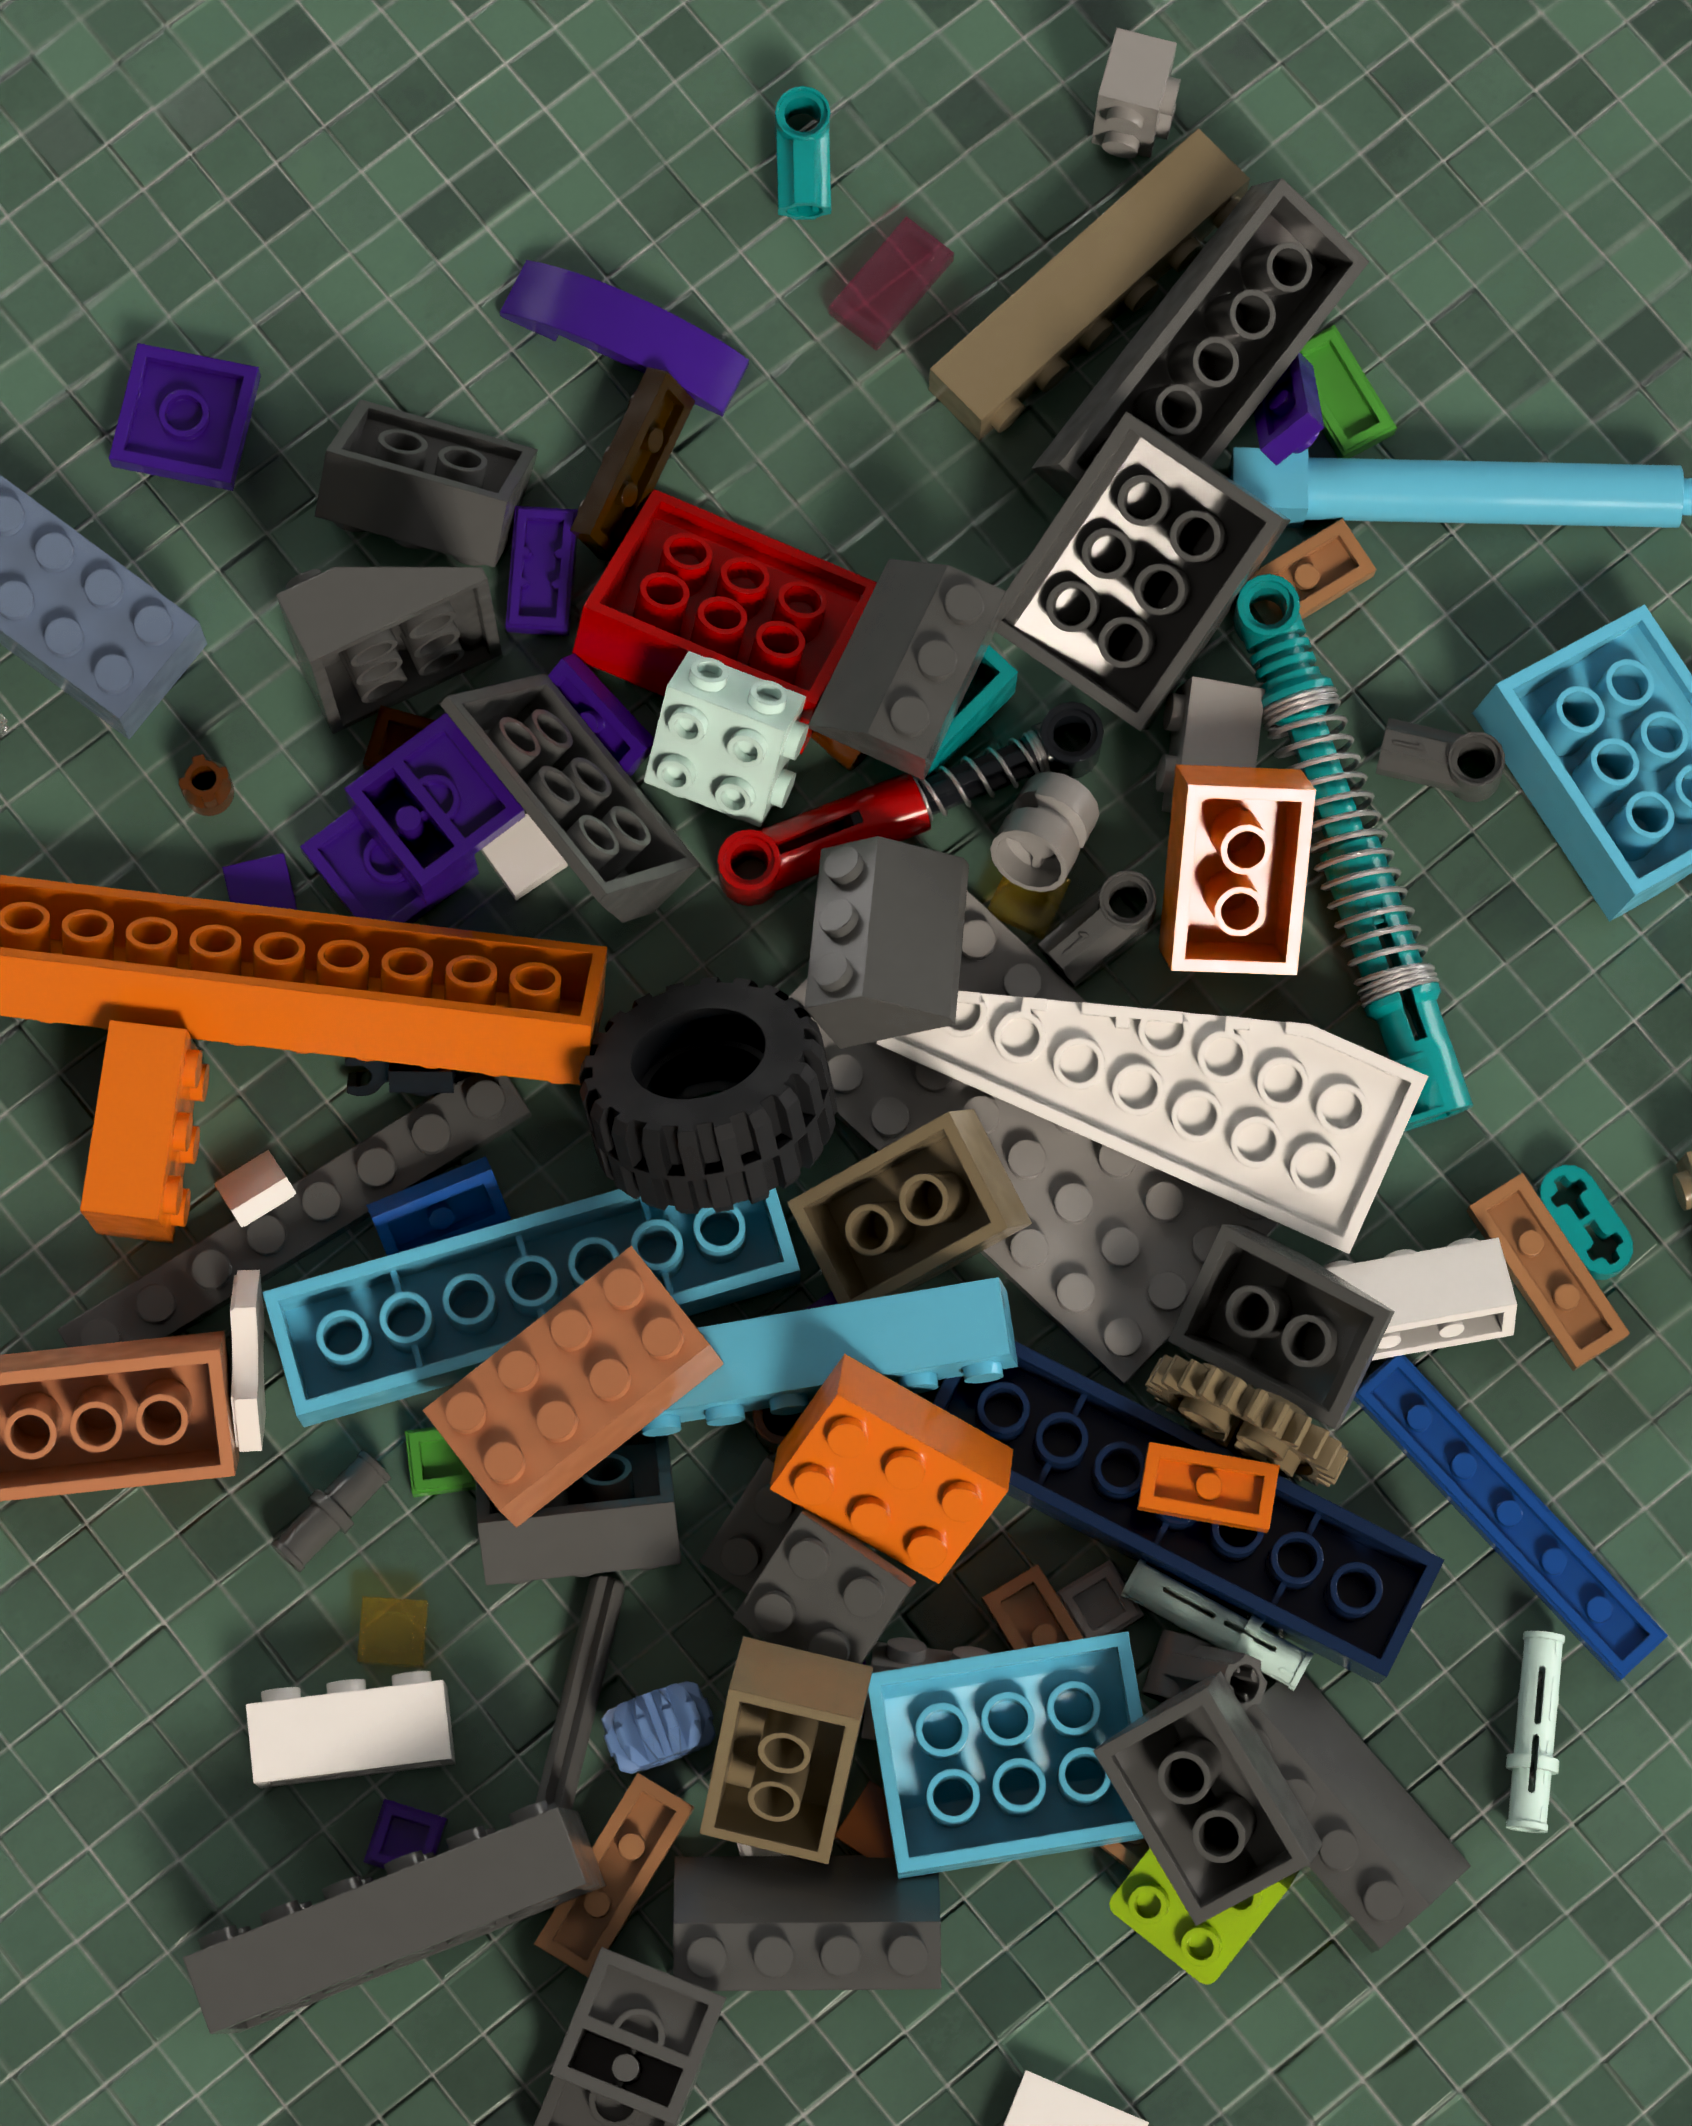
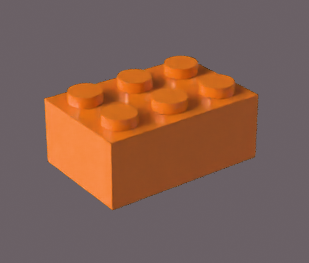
[1159,764,1316,975]
[80,1020,209,1243]
[769,1354,1014,1584]

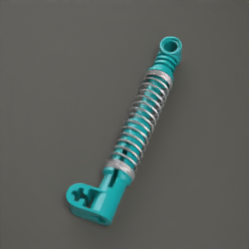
[1233,574,1474,1132]

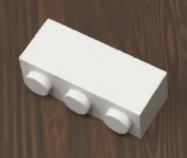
[1323,1237,1517,1361]
[246,1671,456,1788]

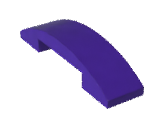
[500,260,749,417]

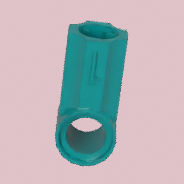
[775,86,832,220]

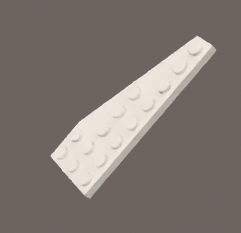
[877,991,1428,1254]

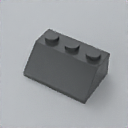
[315,399,538,567]
[808,559,1007,780]
[804,836,969,1049]
[475,1429,681,1585]
[1093,1670,1323,1926]

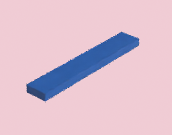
[1353,1355,1668,1682]

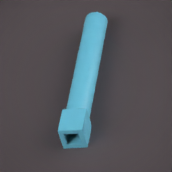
[1228,447,1692,528]

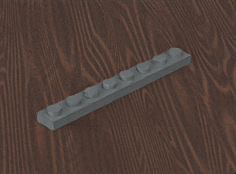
[57,1073,532,1347]

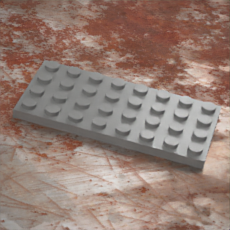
[788,891,1280,1387]

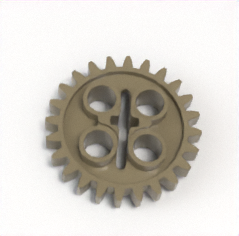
[1145,1354,1349,1487]

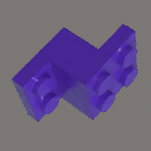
[300,713,525,924]

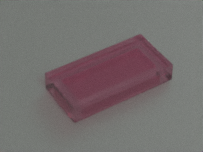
[829,216,954,351]

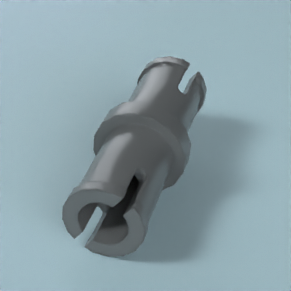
[271,1450,391,1572]

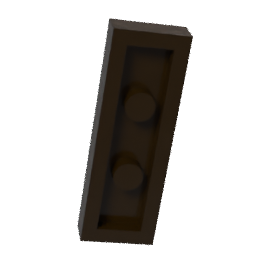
[570,367,695,561]

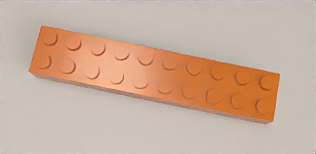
[0,875,607,1085]

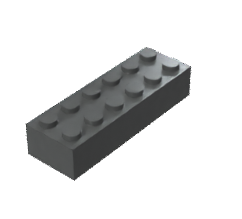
[1031,178,1369,500]
[183,1800,606,2034]

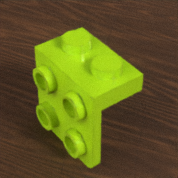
[1109,1848,1299,1985]

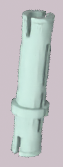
[1120,1559,1314,1691]
[1506,1631,1565,1833]

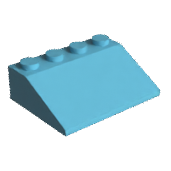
[1472,604,1692,922]
[868,1631,1145,1879]

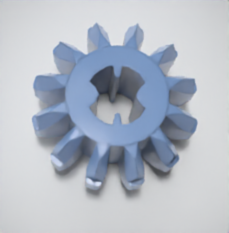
[601,1681,716,1774]

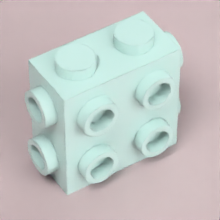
[644,651,809,827]

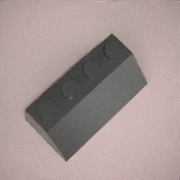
[1245,1674,1471,1953]
[673,1855,941,1991]

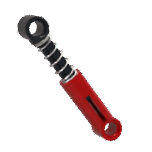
[717,702,1104,906]

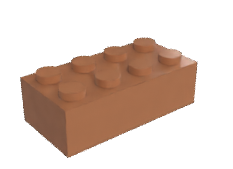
[422,1246,724,1528]
[0,1331,240,1502]

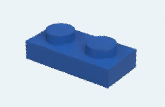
[366,1156,511,1256]

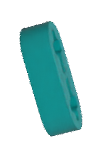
[1536,1165,1633,1280]

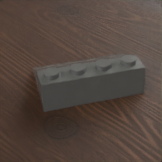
[995,412,1291,731]
[276,567,502,734]
[440,673,700,923]

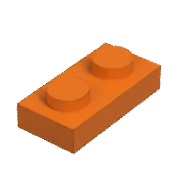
[1137,1442,1280,1533]

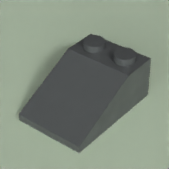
[1168,1224,1395,1430]

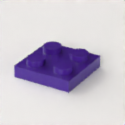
[109,343,261,491]

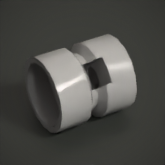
[990,771,1099,892]

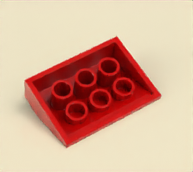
[572,489,877,755]

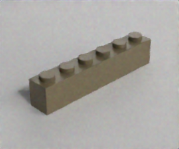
[928,128,1250,441]

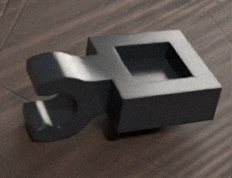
[345,1057,457,1096]

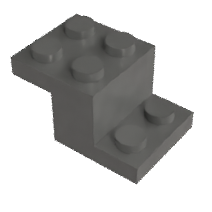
[699,1452,916,1664]
[534,1947,727,2126]

